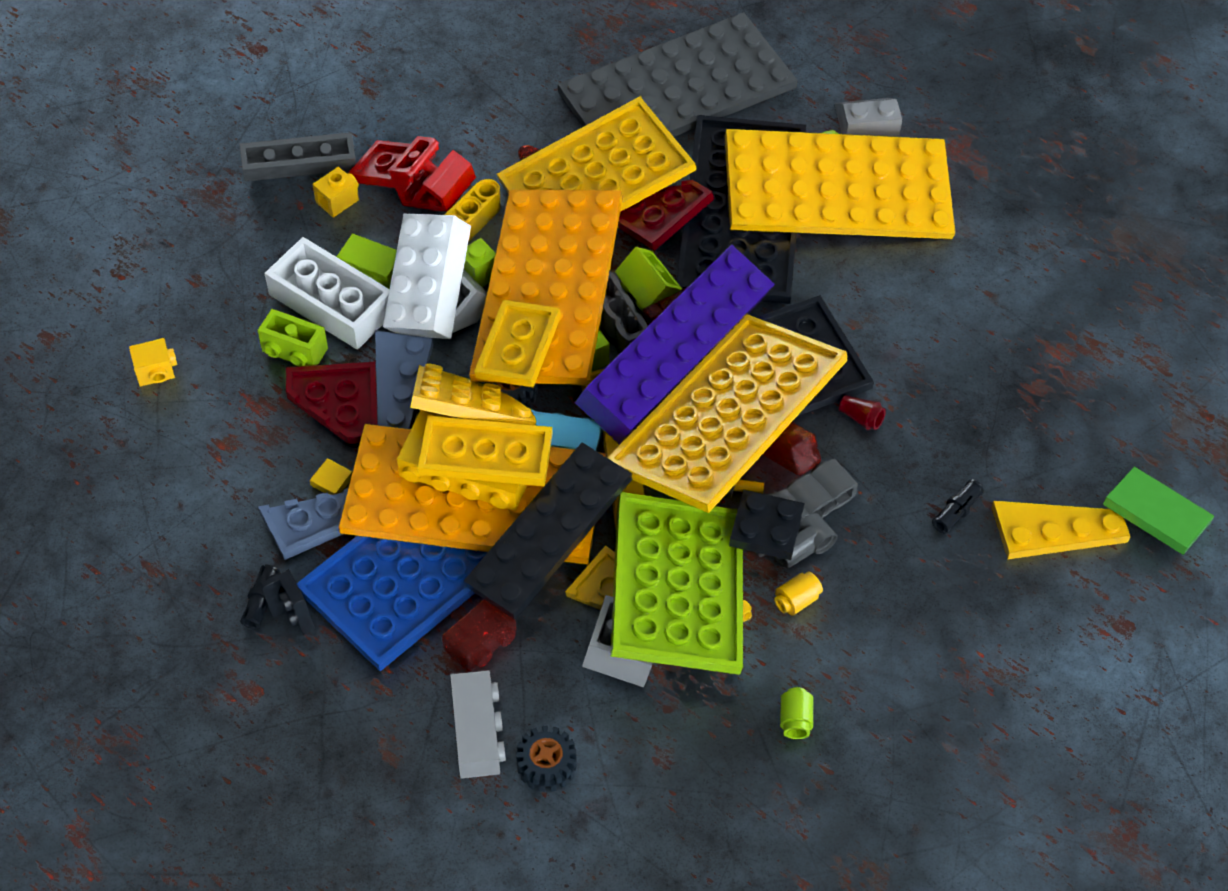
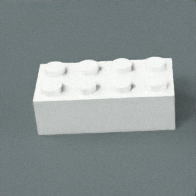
[383,213,471,339]
[264,237,390,350]

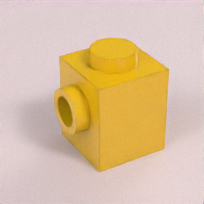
[312,166,359,218]
[129,338,178,387]

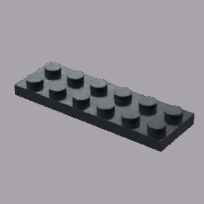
[464,443,632,620]

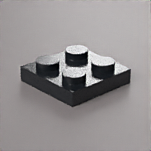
[729,489,805,560]

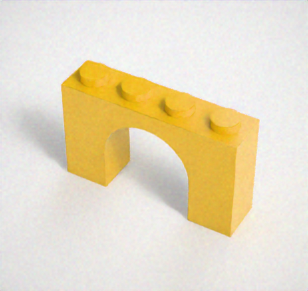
[397,410,527,511]

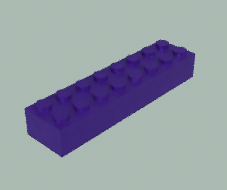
[575,244,775,445]

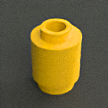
[774,571,823,616]

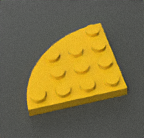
[410,363,536,425]

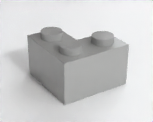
[582,595,653,687]

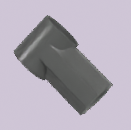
[775,512,838,569]

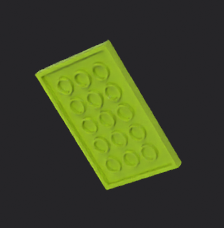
[610,492,743,675]

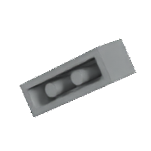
[450,670,506,779]

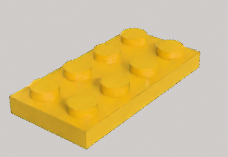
[418,416,553,486]

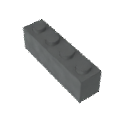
[239,132,356,182]

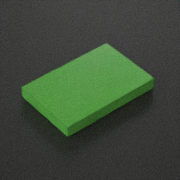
[1103,466,1214,555]

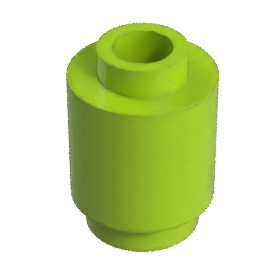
[780,687,813,739]

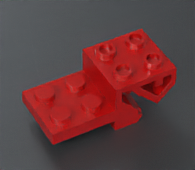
[348,136,476,212]

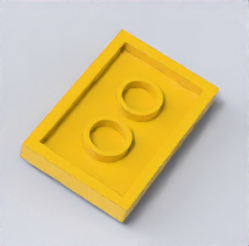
[474,300,561,388]

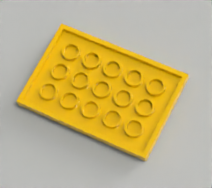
[497,96,696,212]

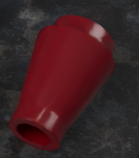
[839,395,886,430]

